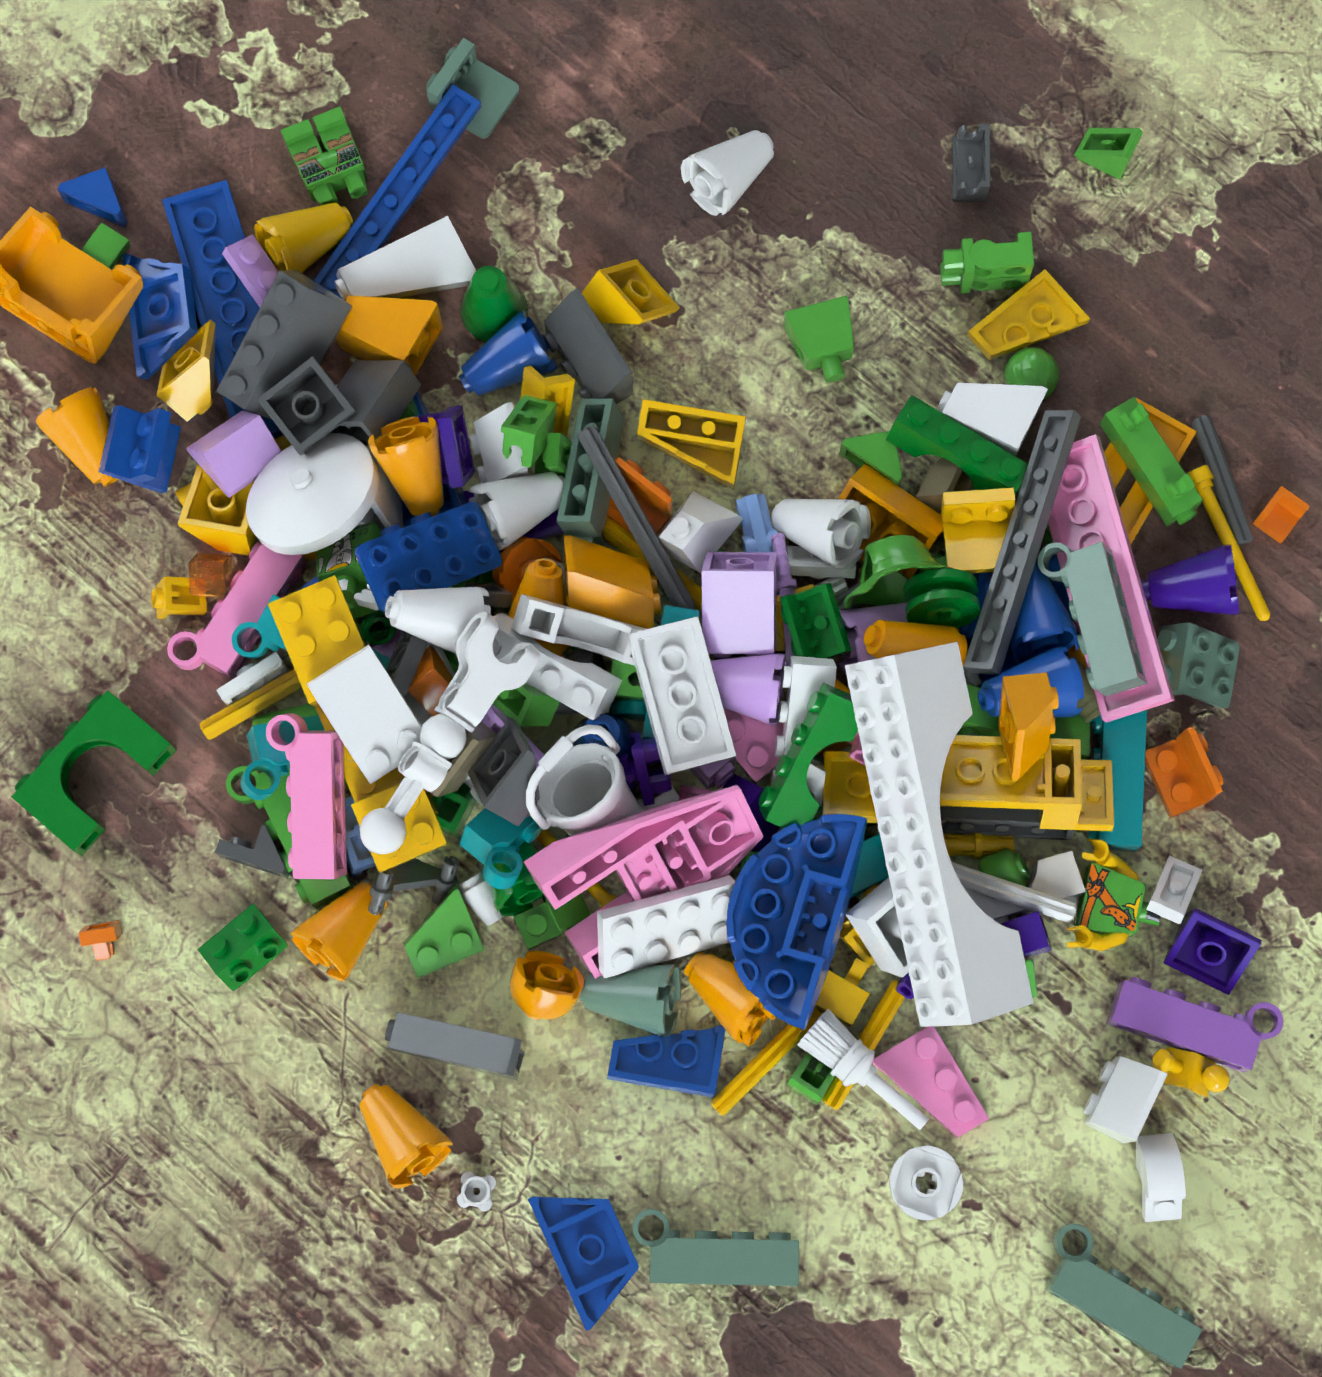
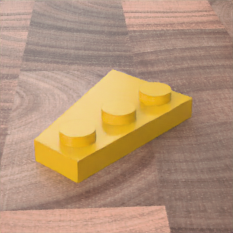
[967,269,1090,360]

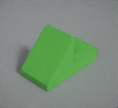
[534,433,572,478]
[514,893,591,951]

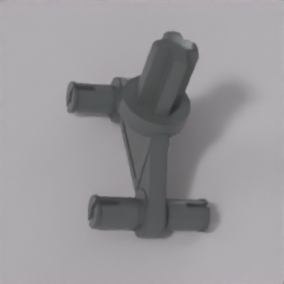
[368,856,459,915]

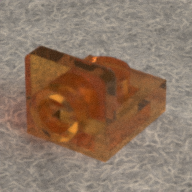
[189,553,232,597]

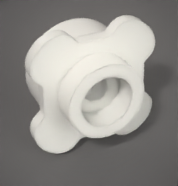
[457,1171,496,1211]

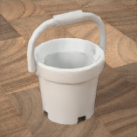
[526,724,643,836]

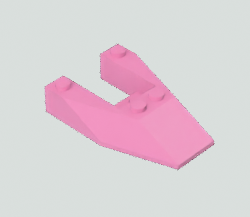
[524,785,764,979]

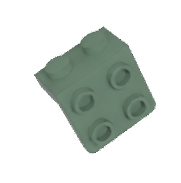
[426,38,519,139]
[1157,622,1239,708]

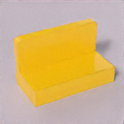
[520,366,575,437]

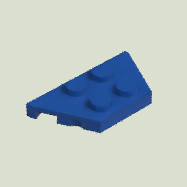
[122,254,198,380]
[528,1197,639,1331]

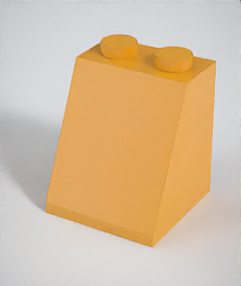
[336,295,444,376]
[564,535,661,629]

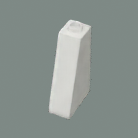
[334,216,476,300]

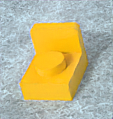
[151,577,207,619]

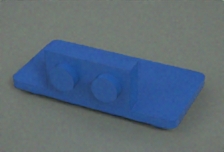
[355,502,502,612]

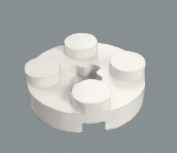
[889,1146,963,1220]

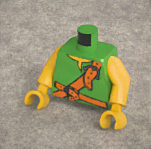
[1066,839,1161,951]

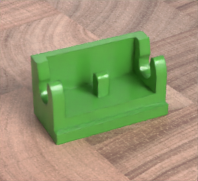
[501,395,557,468]
[611,659,644,701]

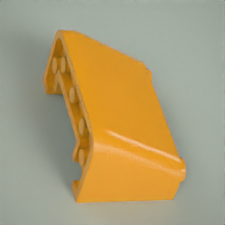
[0,206,143,364]

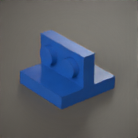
[99,405,181,493]

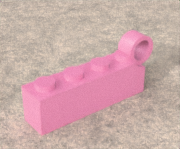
[167,541,307,680]
[266,713,347,879]

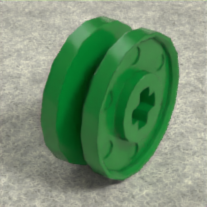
[903,568,981,628]

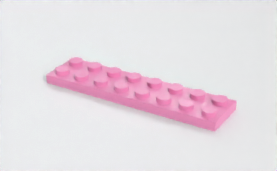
[1048,434,1175,723]

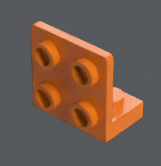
[607,457,672,535]
[1145,726,1223,818]

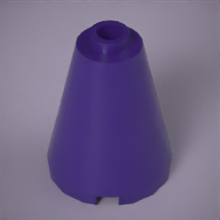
[1142,544,1239,615]

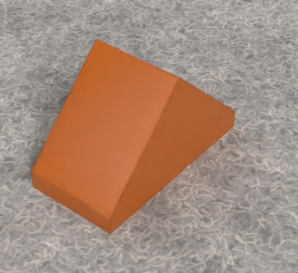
[408,645,453,716]

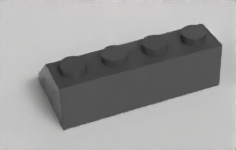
[217,270,353,420]

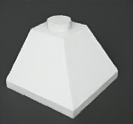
[657,491,743,573]

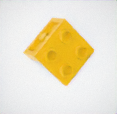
[941,488,1015,573]

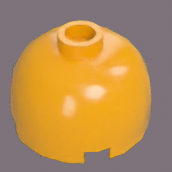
[510,951,584,1020]

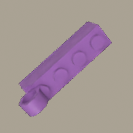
[1106,977,1283,1072]

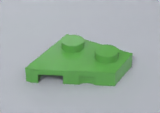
[403,885,484,978]

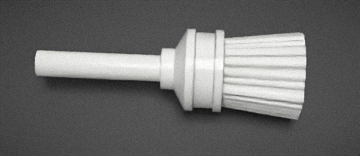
[797,1009,929,1130]

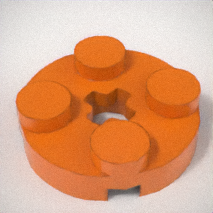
[492,536,562,603]

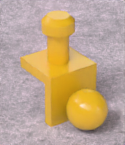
[1152,1047,1230,1097]

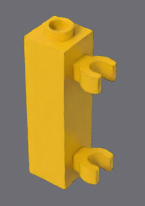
[815,958,870,1028]

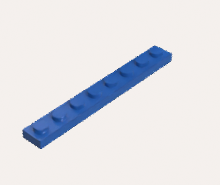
[314,84,482,301]

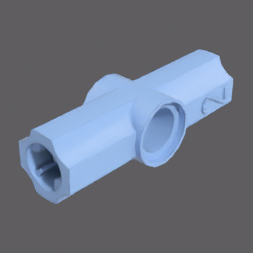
[736,493,780,596]

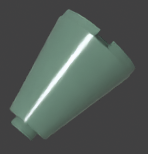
[579,964,681,1036]

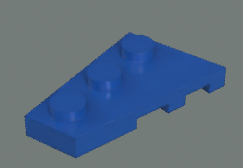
[607,1025,726,1098]

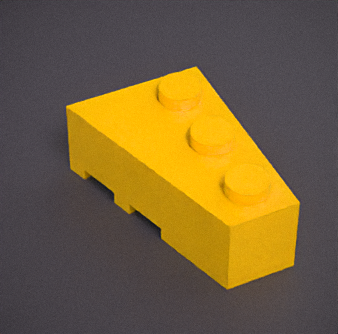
[637,399,746,490]

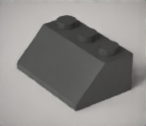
[542,288,633,404]

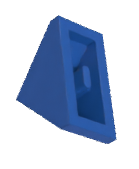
[57,167,128,228]

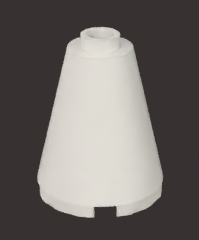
[681,130,774,216]
[469,472,565,551]
[771,499,871,570]
[385,587,491,654]

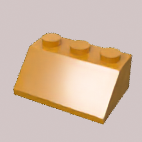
[838,464,943,579]

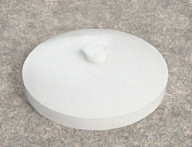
[246,433,380,555]

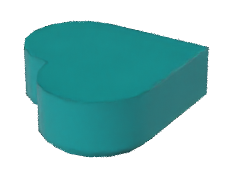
[610,699,647,722]

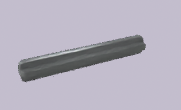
[1192,415,1255,545]

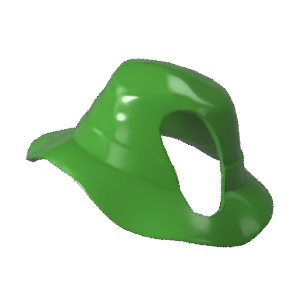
[843,535,954,610]

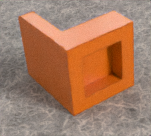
[1253,486,1310,544]

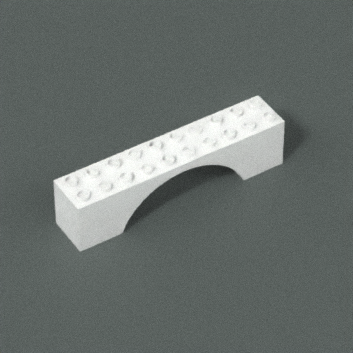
[845,642,1034,1027]

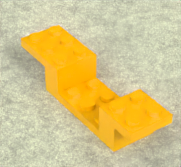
[268,575,448,873]
[823,735,1114,831]

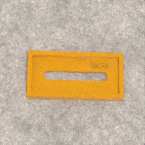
[1104,398,1197,545]

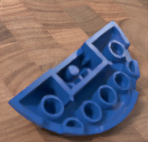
[726,814,867,1030]

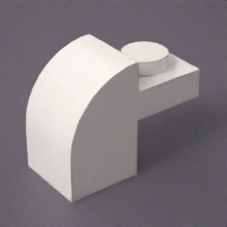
[1136,1133,1186,1222]

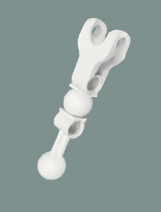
[359,612,540,854]

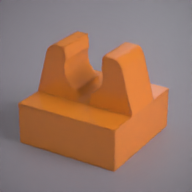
[79,920,123,961]

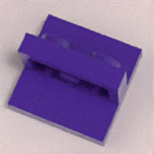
[413,405,475,488]

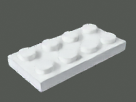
[627,616,736,775]
[597,875,735,978]

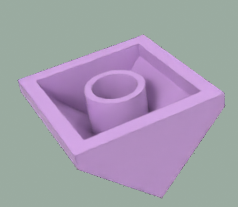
[187,410,281,498]

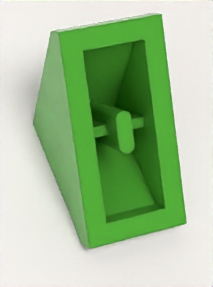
[1074,128,1143,180]
[839,431,902,486]
[786,1052,835,1105]

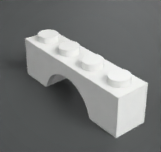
[511,594,647,666]
[492,613,622,720]
[771,656,837,806]
[964,850,1086,923]

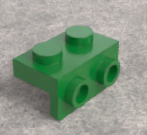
[780,583,852,659]
[198,903,288,991]

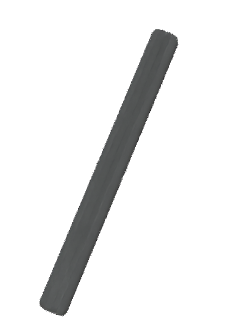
[577,425,695,609]

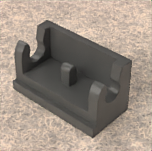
[952,124,990,202]

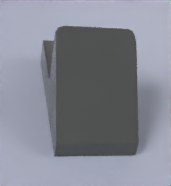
[215,823,290,879]

